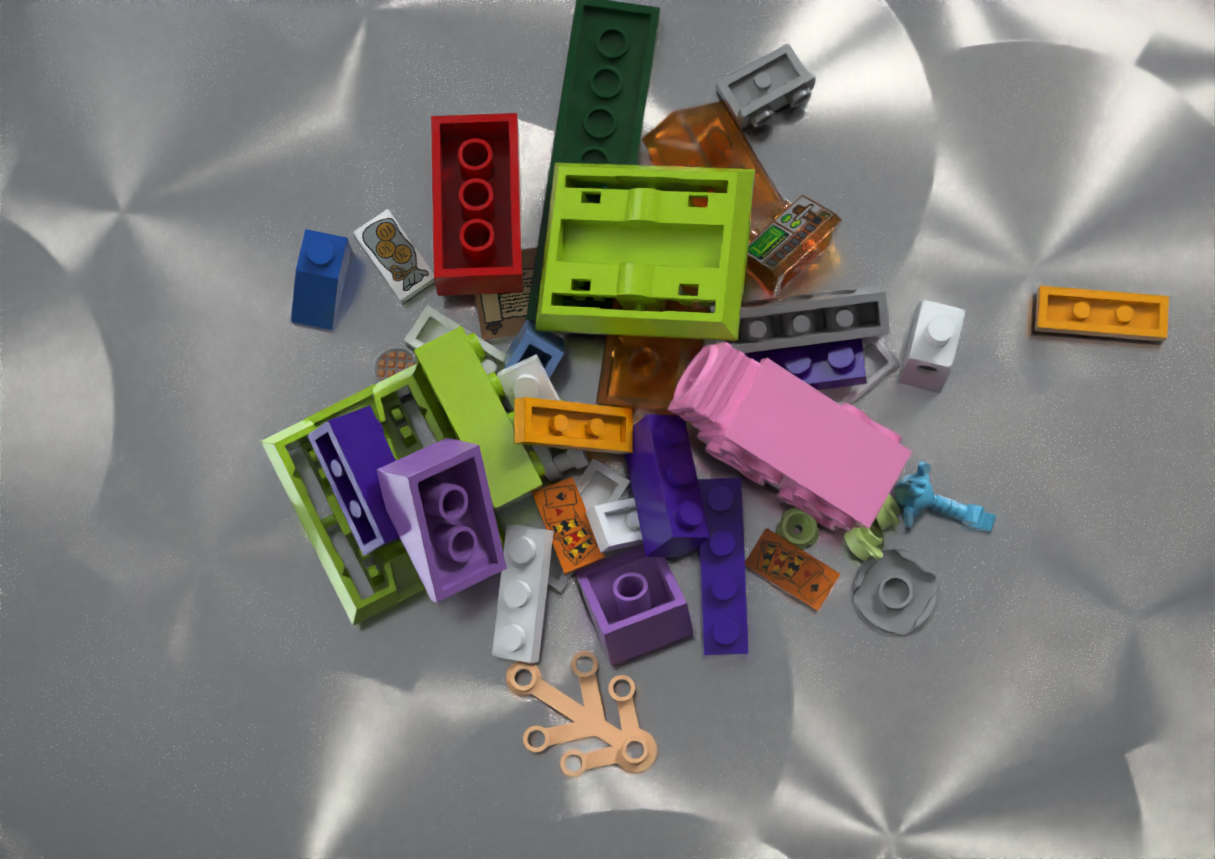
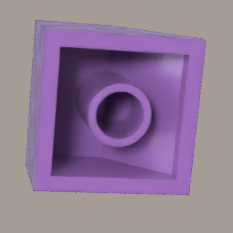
[575,545,693,666]

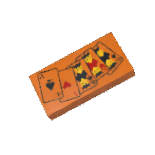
[532,476,606,575]
[745,528,841,613]

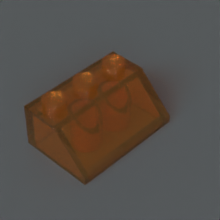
[642,101,788,229]
[596,286,709,422]

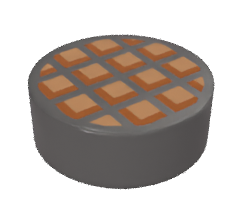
[375,348,417,383]

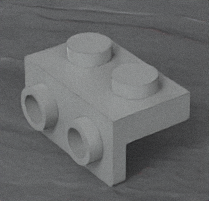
[715,42,817,129]

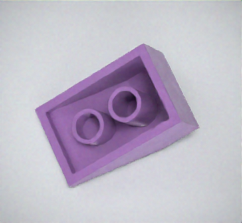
[376,438,507,603]

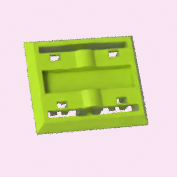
[535,163,755,341]
[261,363,505,626]

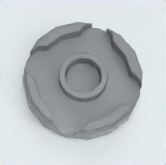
[851,549,939,636]

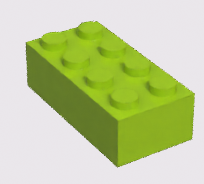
[414,326,546,513]

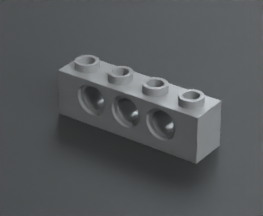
[709,285,890,353]

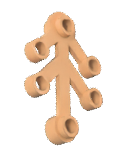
[506,651,657,777]

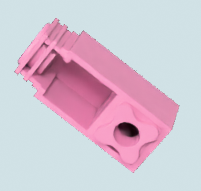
[668,342,912,531]

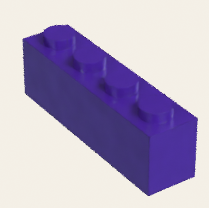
[698,478,749,660]

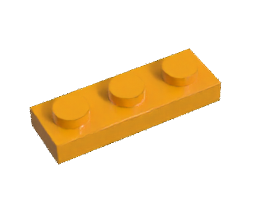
[1035,285,1169,342]
[514,397,633,454]

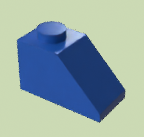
[291,229,352,332]

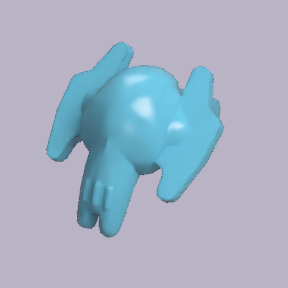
[894,461,996,532]

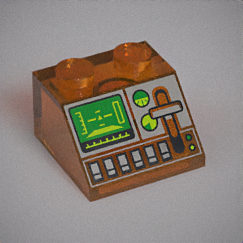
[746,195,842,298]

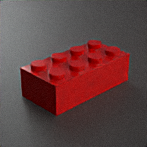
[431,113,524,296]

